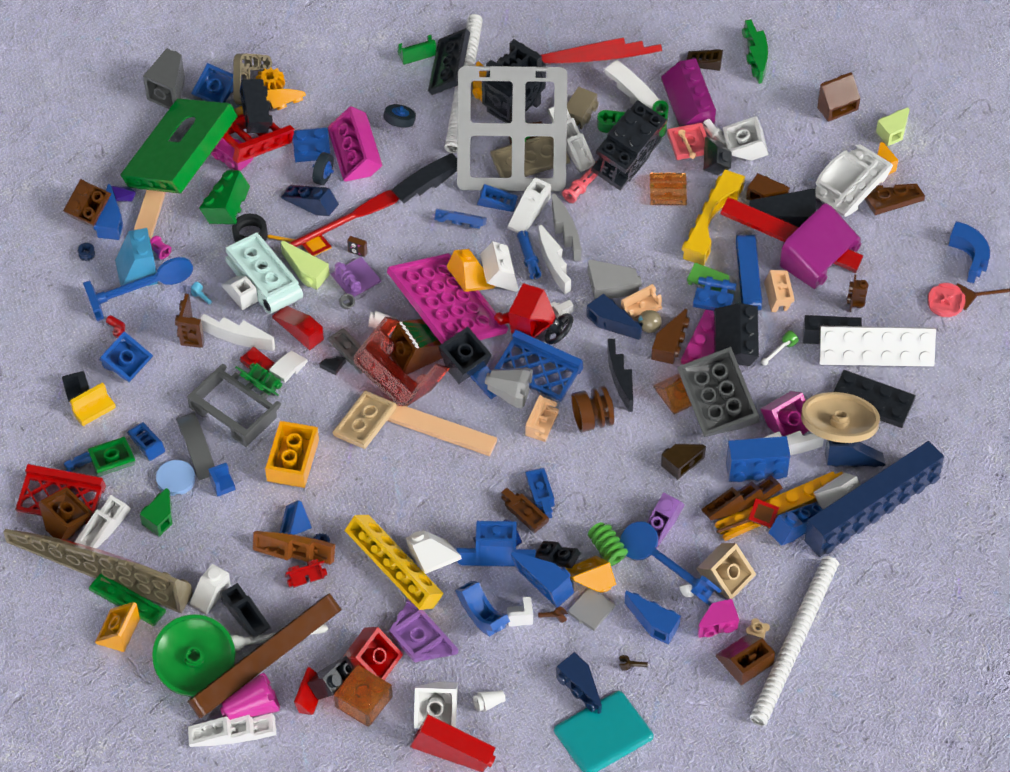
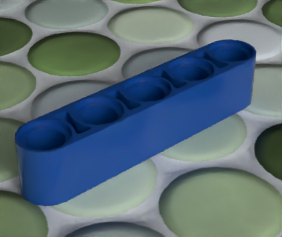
[736,235,762,310]

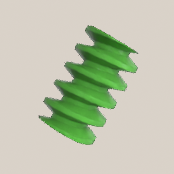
[588,522,628,566]

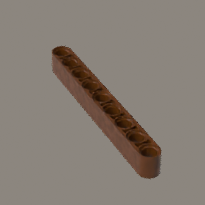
[187,593,342,718]

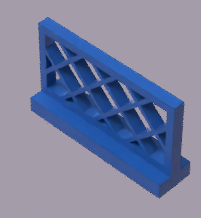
[494,330,583,402]

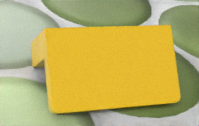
[70,382,116,426]

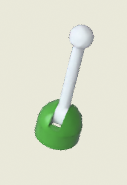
[761,330,799,366]

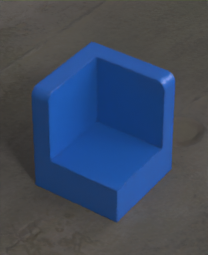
[208,463,236,497]

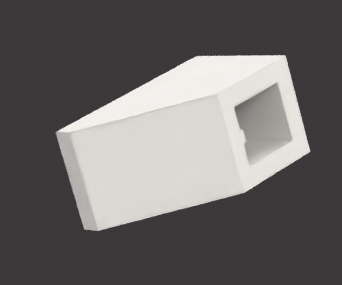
[222,275,258,310]

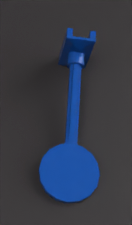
[83,257,193,321]
[620,522,722,606]

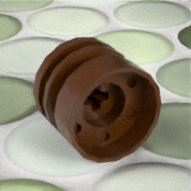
[571,386,614,433]

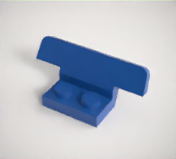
[456,521,536,567]

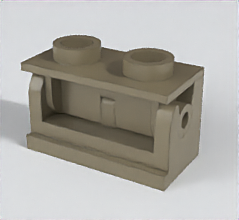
[567,87,599,129]

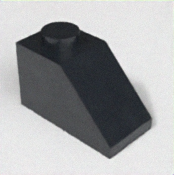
[703,137,732,175]

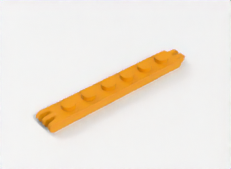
[715,472,843,541]

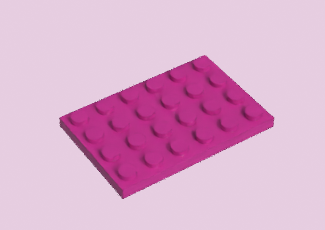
[387,253,508,344]

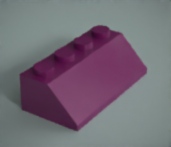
[661,58,716,127]

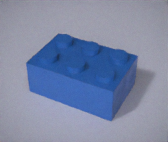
[726,436,791,482]

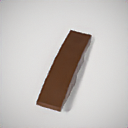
[701,475,783,520]

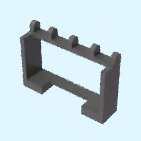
[187,364,281,447]

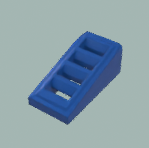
[477,184,518,212]
[127,422,165,461]

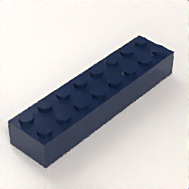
[804,441,944,557]

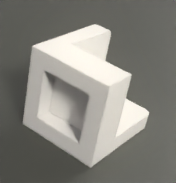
[507,597,533,627]

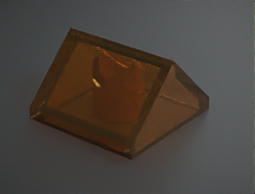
[653,373,692,415]

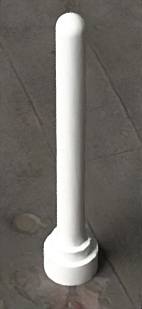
[231,625,328,651]

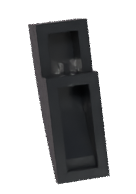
[221,583,271,639]

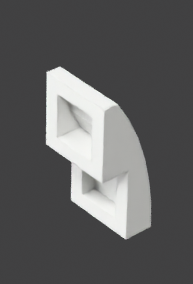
[269,351,307,383]

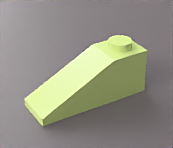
[281,241,330,290]

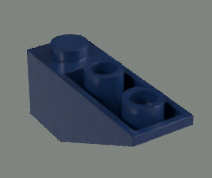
[281,185,339,216]
[586,294,642,340]
[825,440,886,467]
[556,652,602,714]

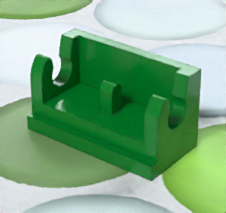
[397,35,436,65]

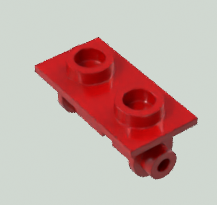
[284,559,327,588]

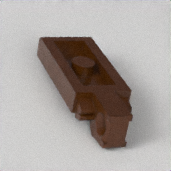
[501,488,549,534]

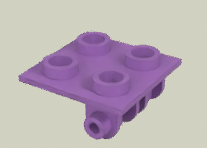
[330,257,382,297]

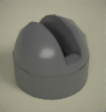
[339,293,355,309]

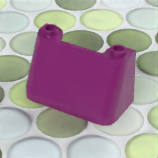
[780,203,861,289]

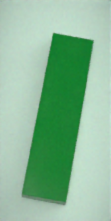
[88,573,166,626]

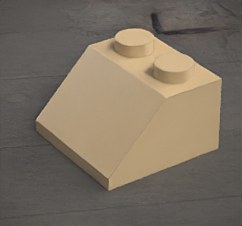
[696,543,756,599]

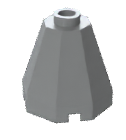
[485,367,533,409]

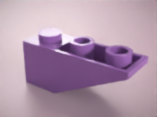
[647,492,685,547]

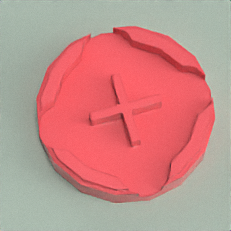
[928,283,965,317]

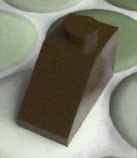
[661,444,706,480]

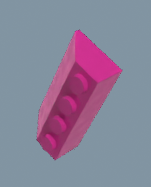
[328,106,383,182]

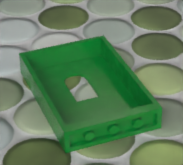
[120,98,238,194]

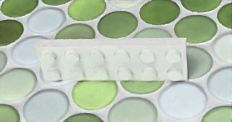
[819,326,936,366]

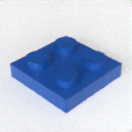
[293,127,330,163]

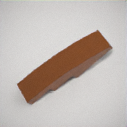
[253,531,335,565]

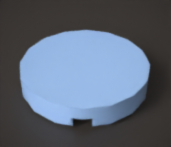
[156,460,195,496]

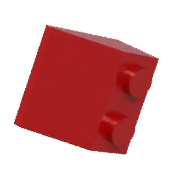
[344,627,404,685]

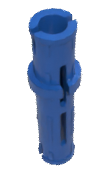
[517,230,542,279]

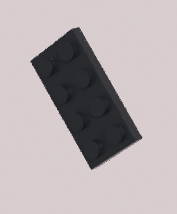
[428,28,470,95]
[833,370,916,428]

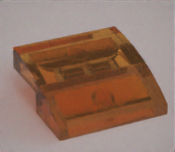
[650,173,687,205]

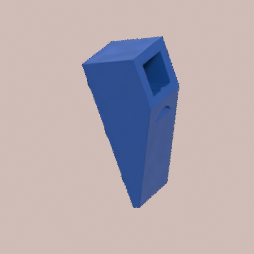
[94,184,123,240]
[768,502,822,546]
[624,590,681,645]

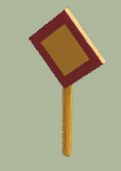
[267,235,332,256]

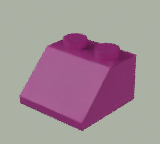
[760,391,809,436]

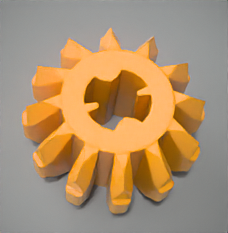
[255,67,285,90]

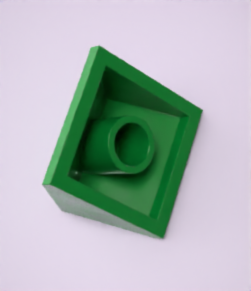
[88,436,135,477]

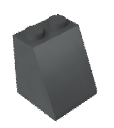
[143,48,185,109]

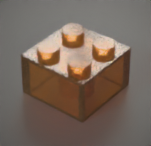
[334,665,393,727]

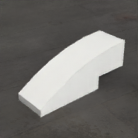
[75,495,131,548]

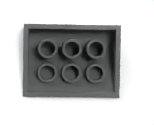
[677,347,759,437]

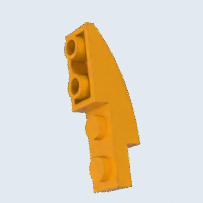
[234,89,306,116]

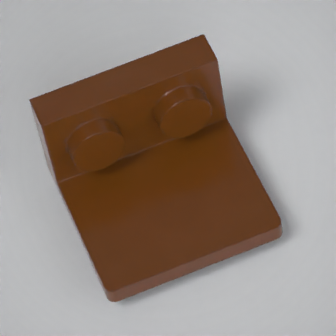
[175,293,204,348]

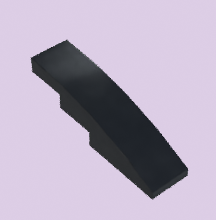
[391,153,457,204]
[607,339,633,412]

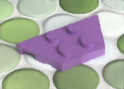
[389,598,458,663]

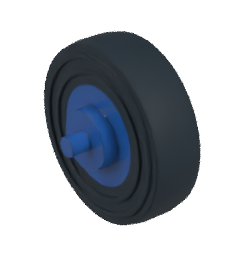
[384,104,416,128]
[312,152,334,185]

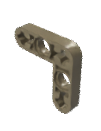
[233,53,272,105]

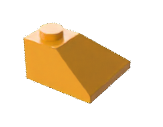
[446,249,495,292]
[565,556,616,593]

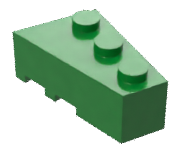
[199,170,250,224]

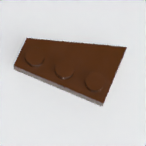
[864,184,925,215]

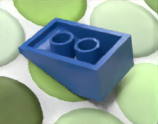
[511,551,575,608]

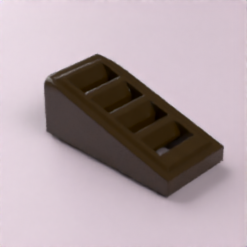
[686,49,723,71]

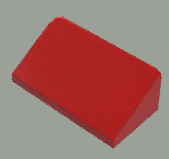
[294,667,319,715]

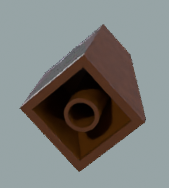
[385,319,442,376]

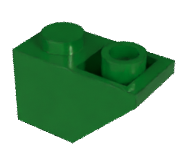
[140,488,173,537]

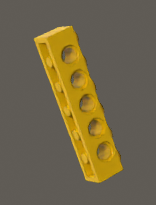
[344,515,444,610]

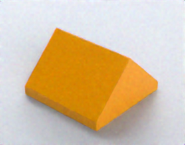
[95,602,140,652]

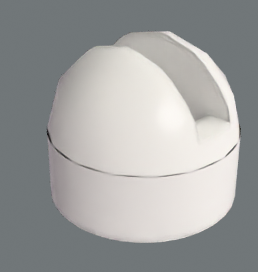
[679,583,694,597]

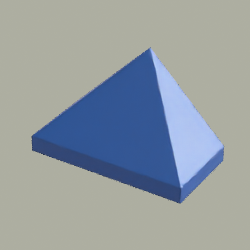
[279,500,312,535]

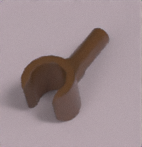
[538,606,568,623]

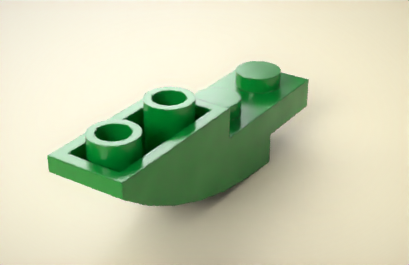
[742,19,768,84]

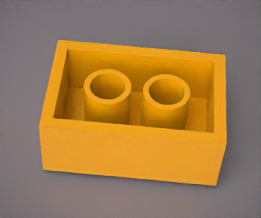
[265,421,319,488]

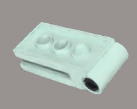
[225,233,303,314]

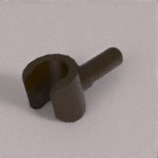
[619,655,648,671]

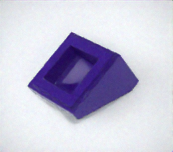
[111,186,136,202]

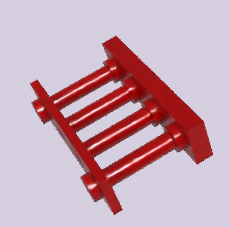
[222,114,295,163]

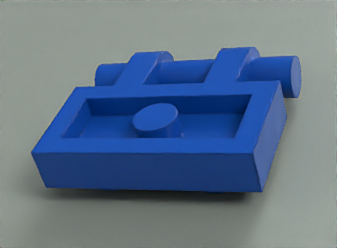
[693,276,736,311]

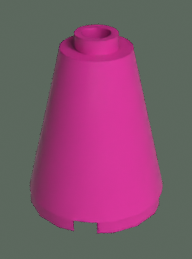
[220,673,280,720]

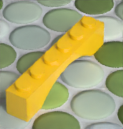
[682,170,745,266]

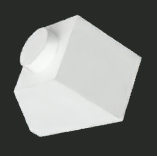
[813,473,860,510]
[190,564,231,615]

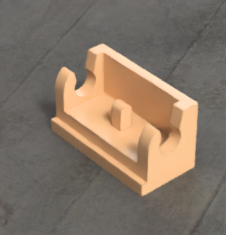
[764,270,795,312]
[621,284,662,321]
[525,395,559,442]

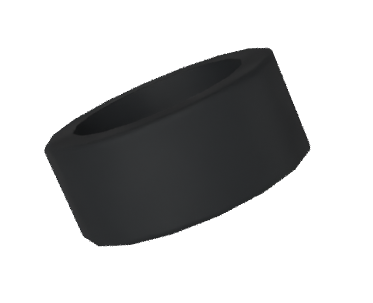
[232,213,268,242]

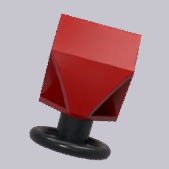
[508,283,573,345]

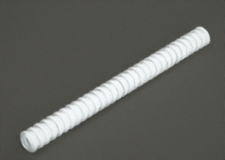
[444,14,483,153]
[750,556,839,726]

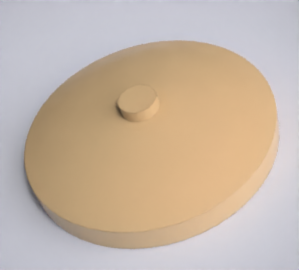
[801,392,880,443]

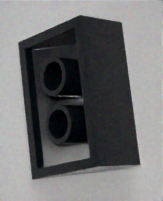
[714,303,759,367]

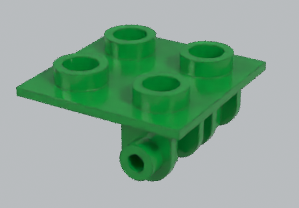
[235,363,282,396]

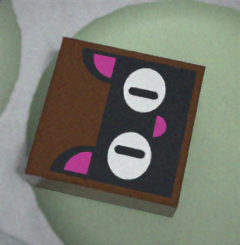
[347,236,368,257]

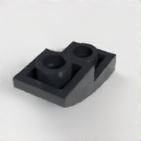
[535,541,581,569]

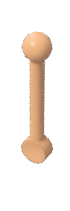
[678,129,696,159]

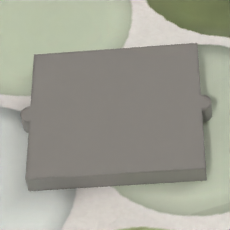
[568,588,616,631]

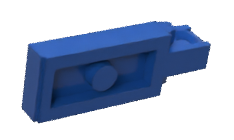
[434,208,487,229]
[525,468,555,519]

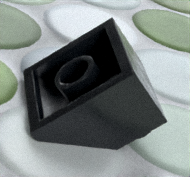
[438,326,492,384]

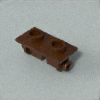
[846,274,869,312]

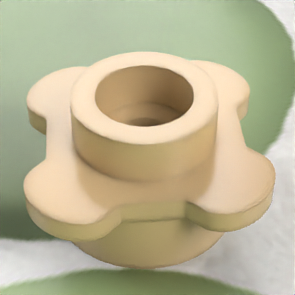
[746,618,770,639]

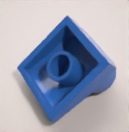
[191,63,233,103]
[99,331,153,383]

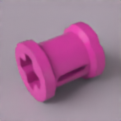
[150,236,171,260]

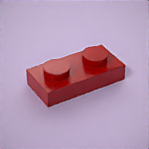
[240,347,275,373]

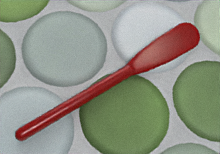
[289,190,399,247]

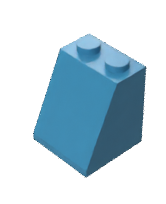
[115,228,158,286]

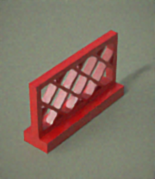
[15,464,106,524]

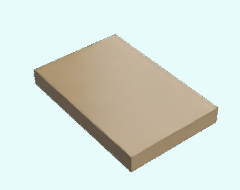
[333,391,397,449]

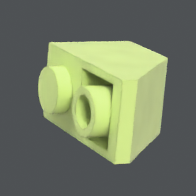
[876,107,910,146]

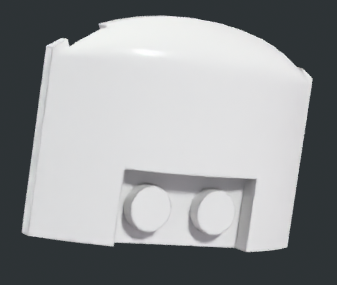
[815,144,893,217]

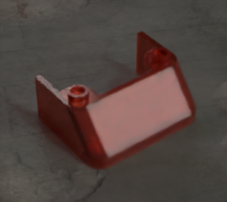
[353,316,450,407]

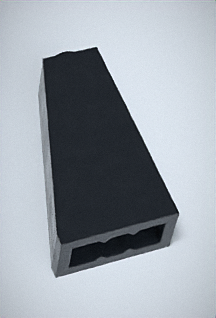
[749,189,816,227]

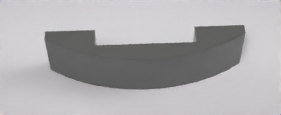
[176,413,215,481]

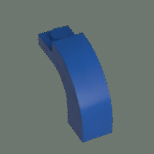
[948,221,990,284]
[455,580,510,637]

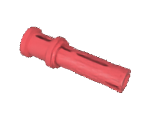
[562,161,598,203]

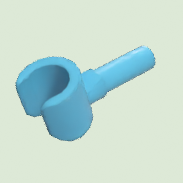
[191,282,212,305]

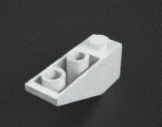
[508,178,551,234]

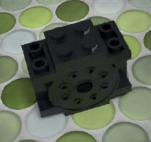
[482,39,546,123]
[591,100,667,191]

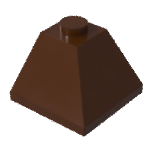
[39,487,94,540]

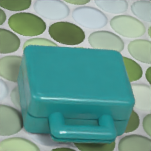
[554,691,654,772]

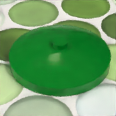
[152,614,235,697]

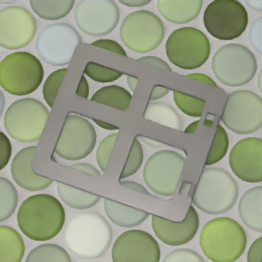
[457,66,567,191]

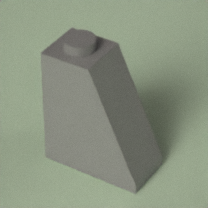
[587,260,642,300]

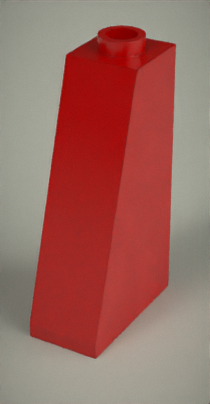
[410,714,496,772]

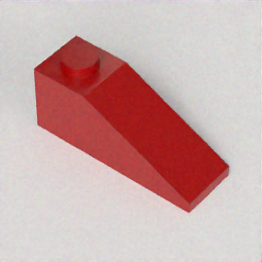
[272,306,324,350]

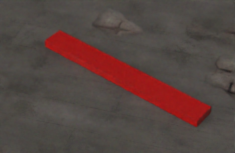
[720,197,863,273]

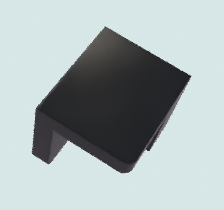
[62,371,89,402]

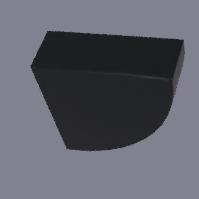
[319,356,346,375]

